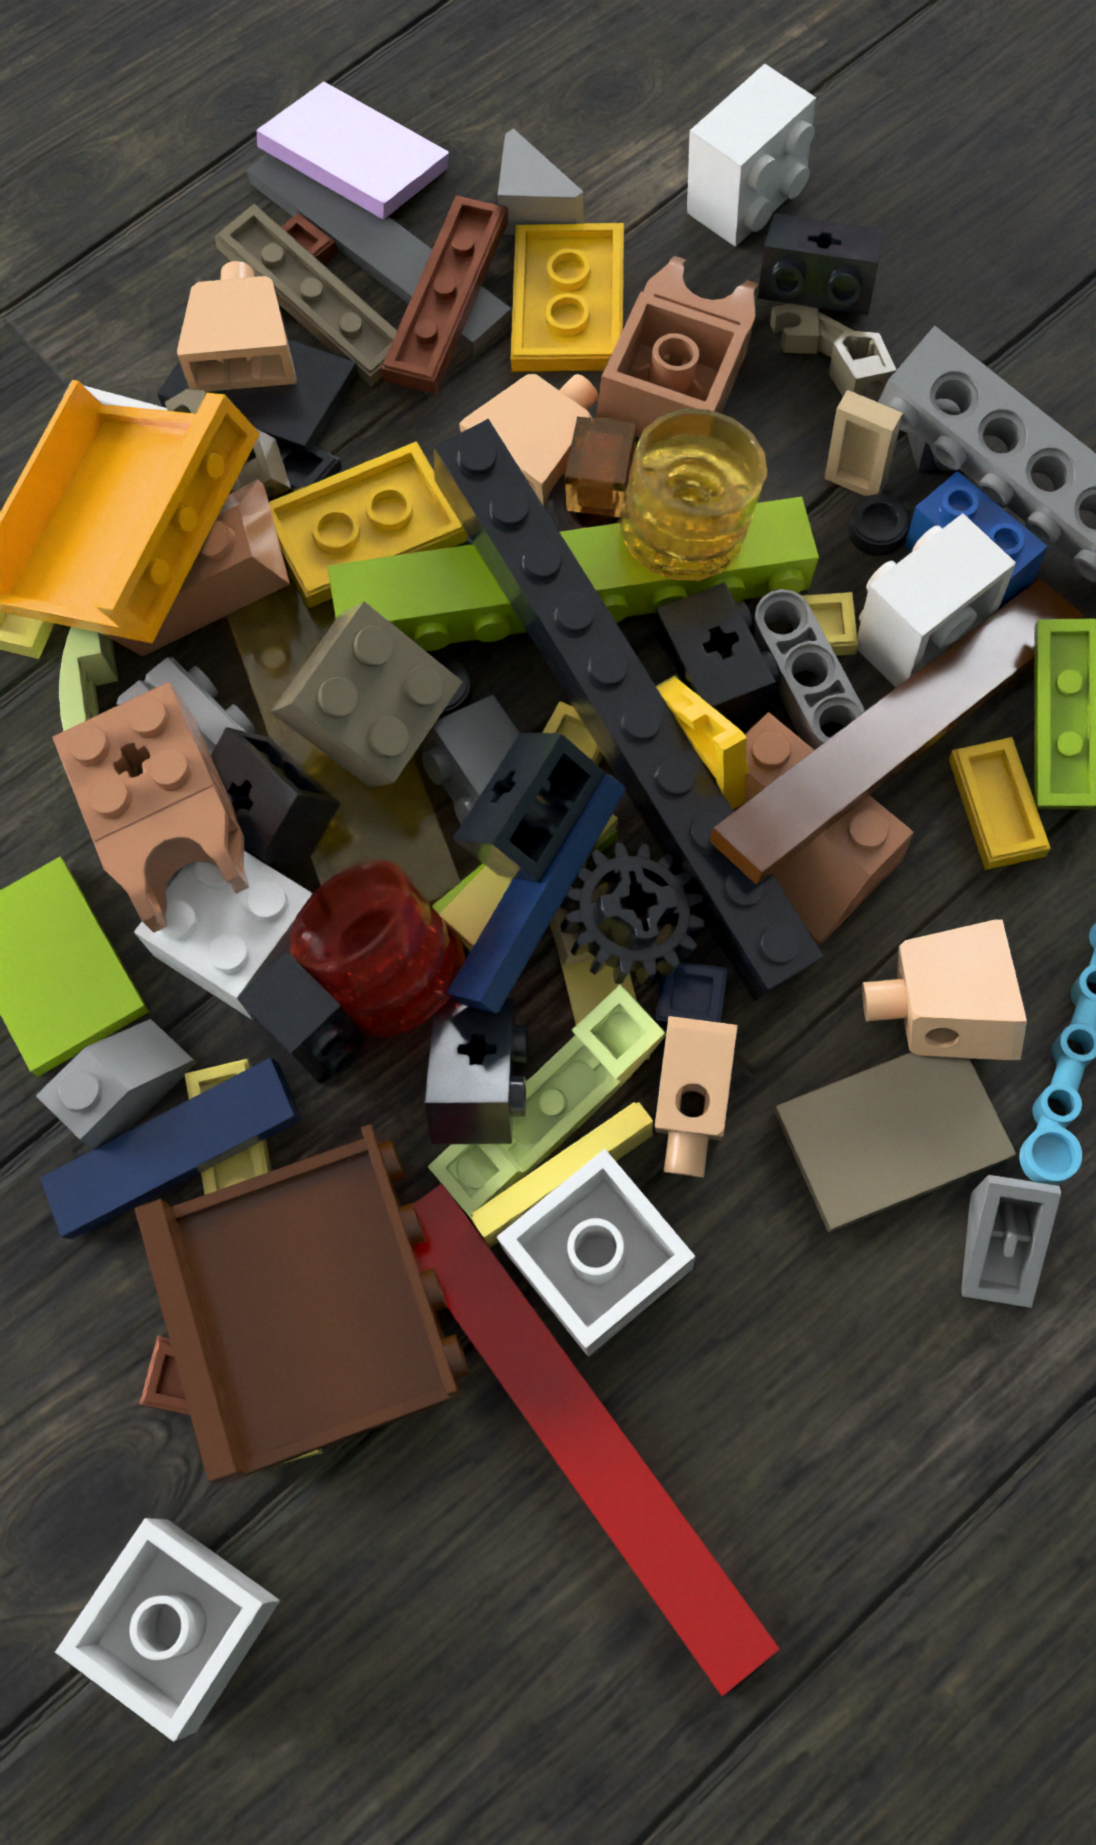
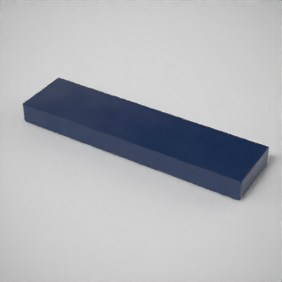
[446,775,626,1014]
[40,1058,302,1240]

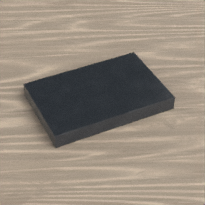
[157,339,359,458]

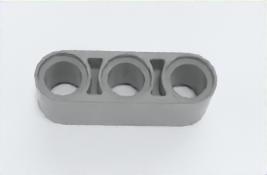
[753,589,865,750]

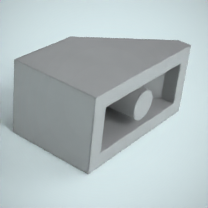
[36,1019,196,1149]

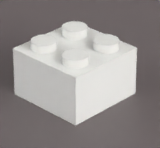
[687,64,816,247]
[857,513,1016,688]
[134,851,327,1021]
[497,1149,695,1357]
[55,1518,281,1742]

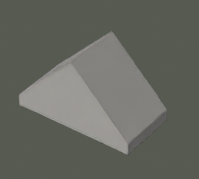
[498,128,585,235]
[961,1175,1061,1308]

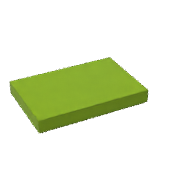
[0,857,150,1077]

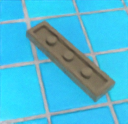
[215,204,397,387]

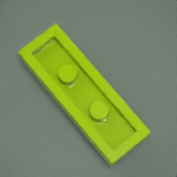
[1034,619,1096,809]

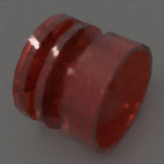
[289,860,465,1037]

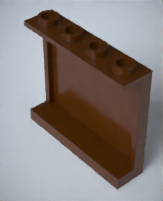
[134,1124,469,1484]

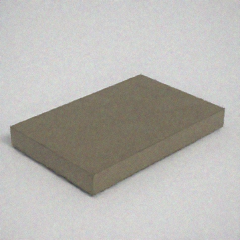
[774,1052,1017,1233]

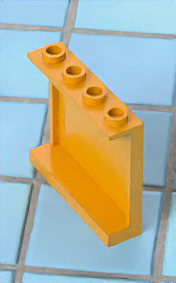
[0,380,260,643]

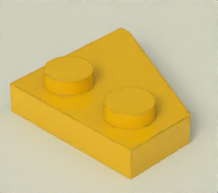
[657,677,750,810]

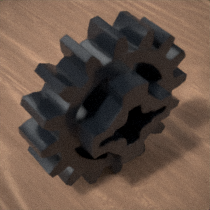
[559,842,705,985]

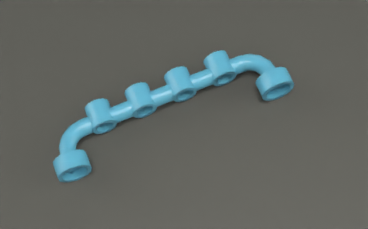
[1019,922,1096,1185]

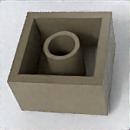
[271,601,463,788]

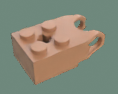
[595,256,759,459]
[52,682,250,933]

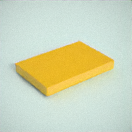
[511,223,624,372]
[269,441,468,608]

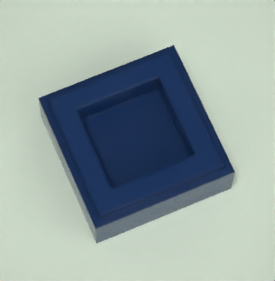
[655,961,728,1028]

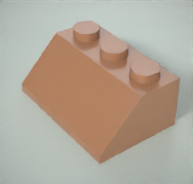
[102,480,290,657]
[733,712,914,946]

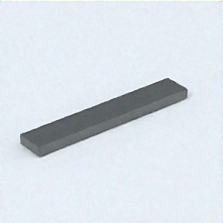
[246,153,512,355]

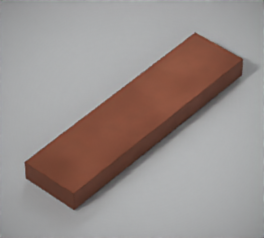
[381,196,508,394]

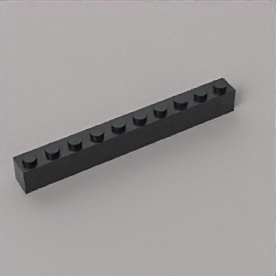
[434,418,824,1001]

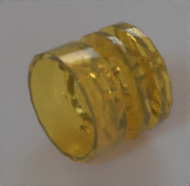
[620,409,767,581]

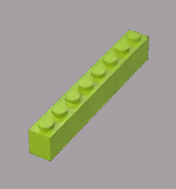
[327,497,819,651]

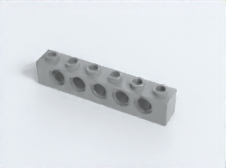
[878,325,1096,583]

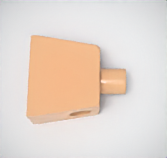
[177,261,297,392]
[459,374,598,510]
[862,919,1027,1060]
[655,1016,737,1178]

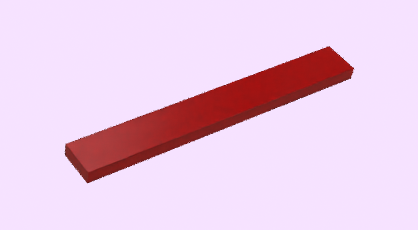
[414,1183,780,1696]

